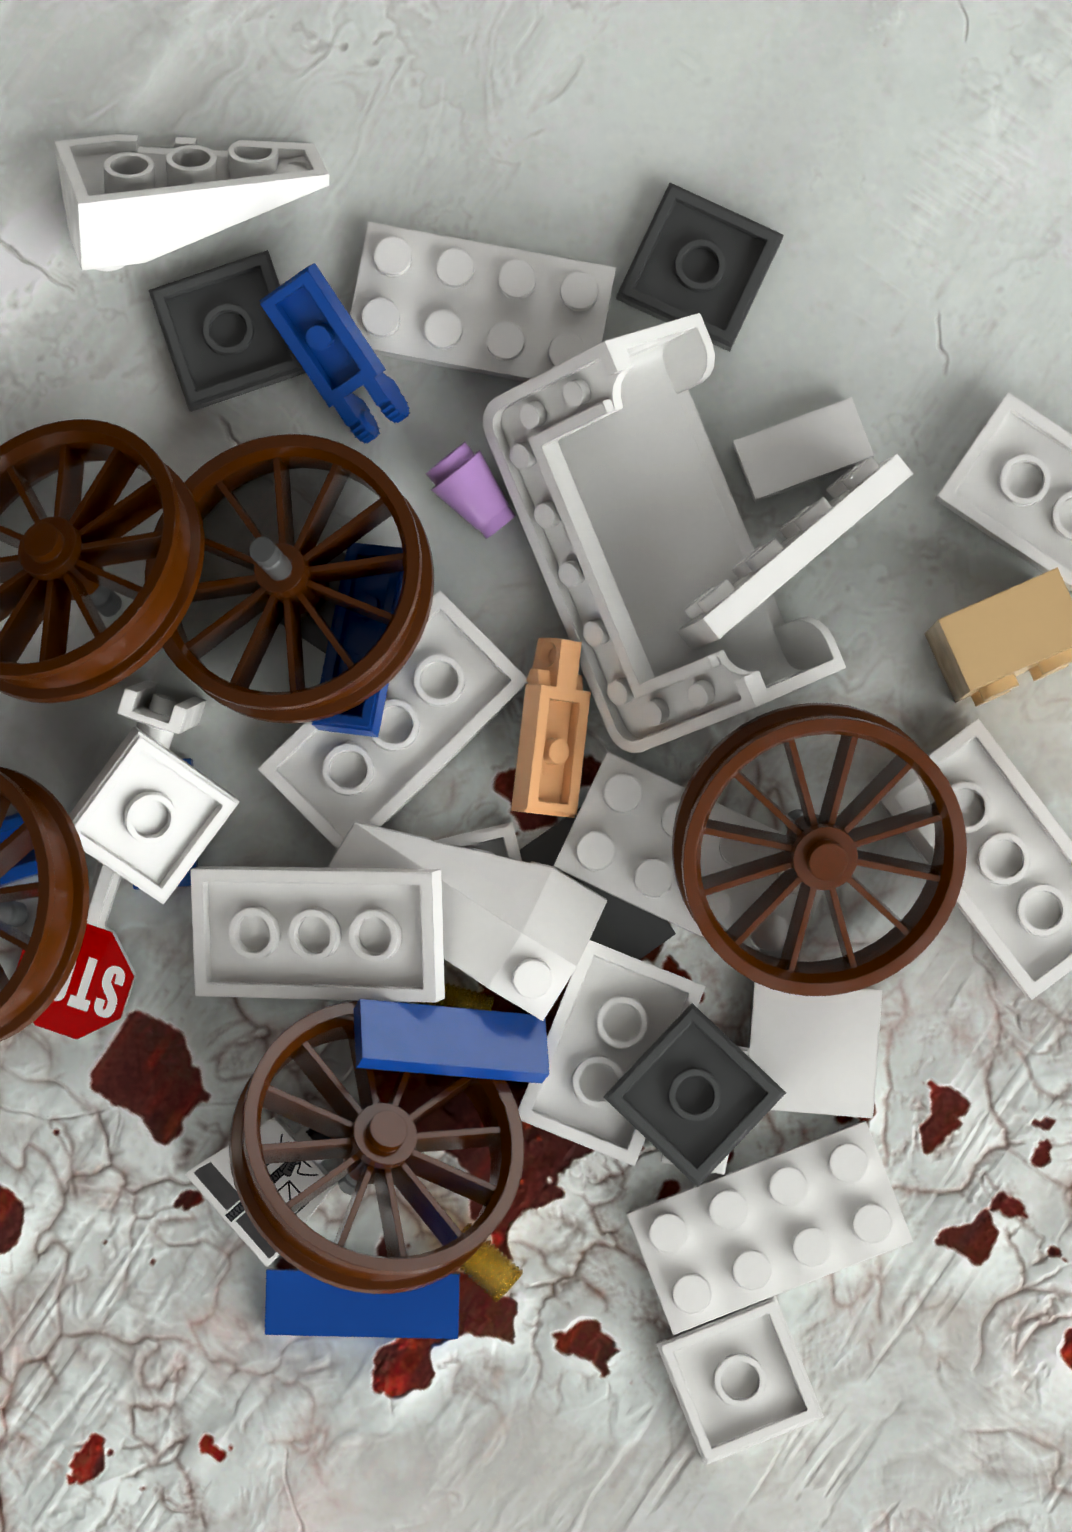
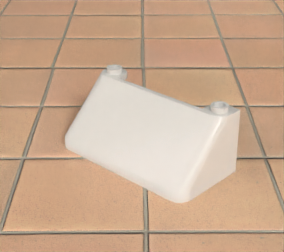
[483,313,846,753]

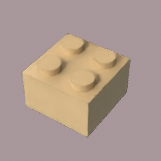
[925,567,1072,707]

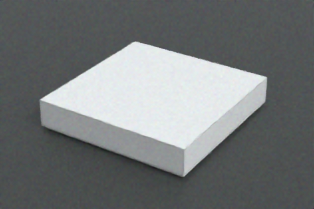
[69,726,240,905]
[748,981,882,1118]
[656,1296,824,1466]

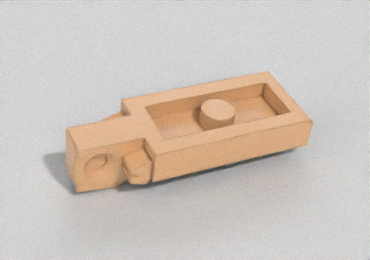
[511,638,591,818]

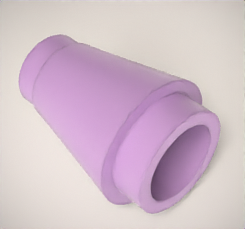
[426,442,516,539]

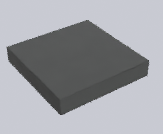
[616,183,784,352]
[149,250,306,412]
[603,1003,786,1187]

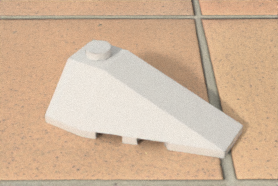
[55,134,329,272]
[327,821,607,1021]

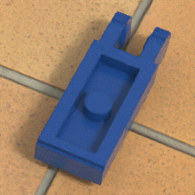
[259,263,410,444]

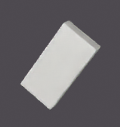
[732,397,874,503]

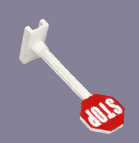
[16,680,207,1040]

